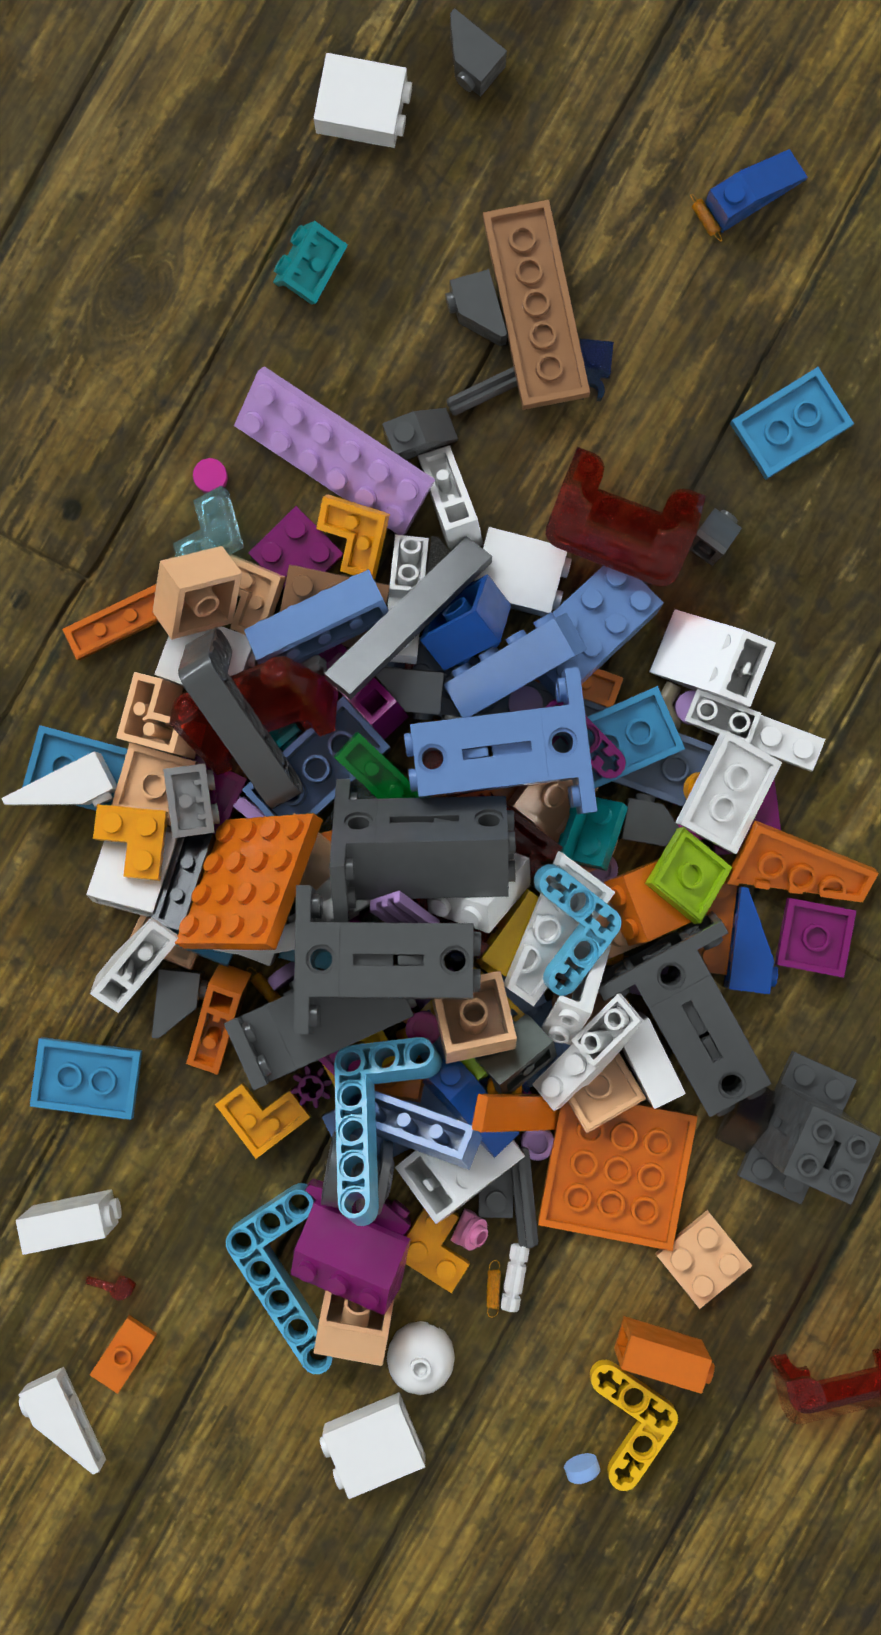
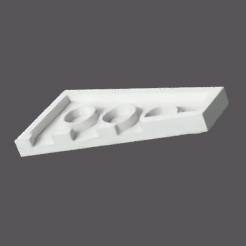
[504,851,615,1006]

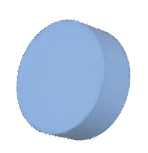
[564,1453,600,1484]

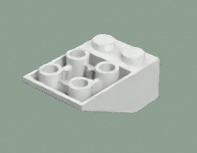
[649,609,776,708]
[395,1119,525,1224]

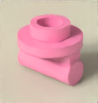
[451,1208,488,1251]

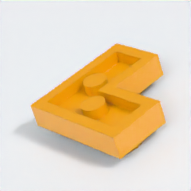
[316,494,390,579]
[93,804,168,881]
[215,1082,311,1159]
[406,1207,470,1293]

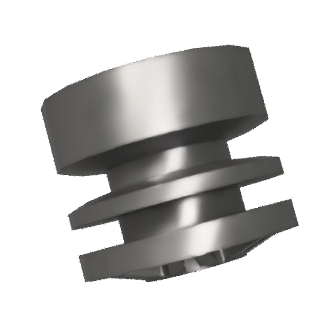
[321,1132,394,1215]

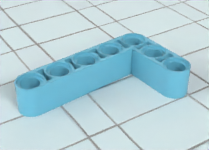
[334,1037,442,1226]
[226,1183,333,1374]

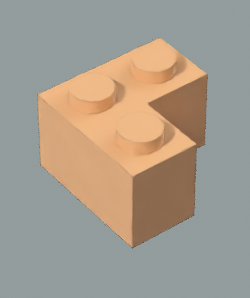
[116,672,203,759]

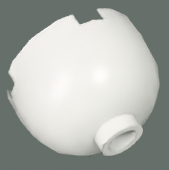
[387,1321,455,1395]

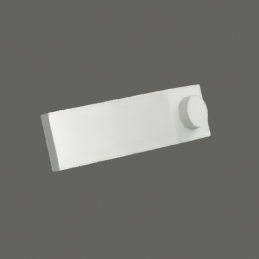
[418,445,483,552]
[1,751,117,807]
[90,917,178,1013]
[19,1367,106,1474]

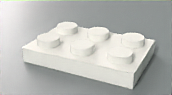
[675,730,782,854]

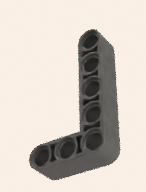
[178,627,304,809]

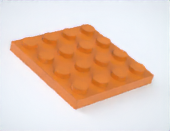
[175,813,323,950]
[537,1101,698,1251]

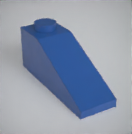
[705,149,808,233]
[723,886,778,994]
[423,1057,520,1158]

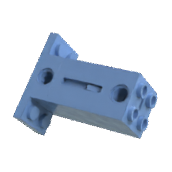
[404,667,597,814]

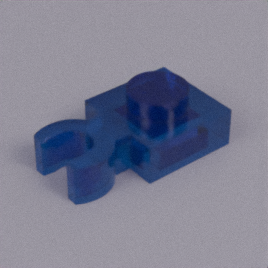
[579,339,614,402]

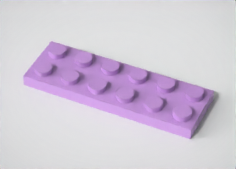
[234,367,435,535]

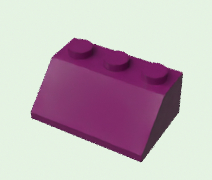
[291,1199,411,1315]

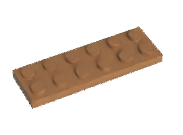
[483,200,590,410]

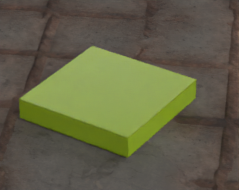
[645,827,733,924]

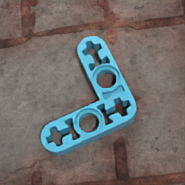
[534,864,622,996]

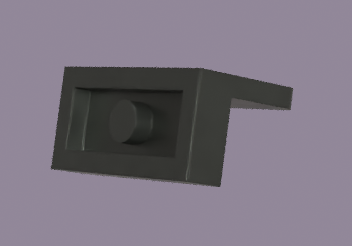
[475,1014,557,1094]

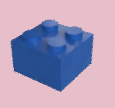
[420,574,511,671]

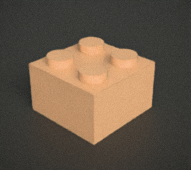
[153,546,242,640]
[432,971,517,1064]
[314,1290,394,1366]

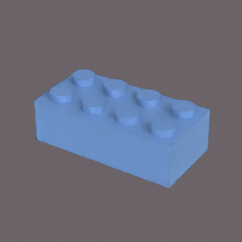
[534,554,664,699]
[242,696,391,817]

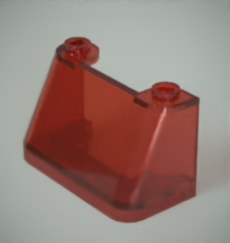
[169,656,338,775]
[769,1348,881,1424]

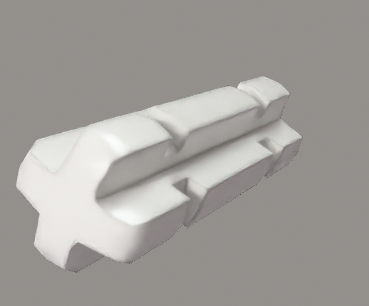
[501,1243,529,1312]

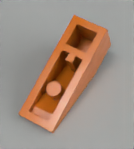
[186,964,252,1075]

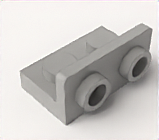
[163,763,220,838]

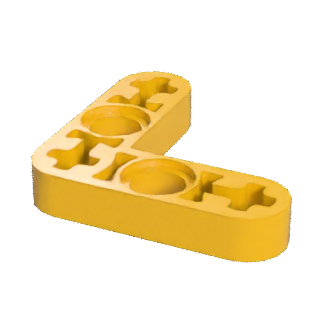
[590,1360,678,1491]

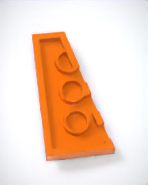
[725,820,879,903]

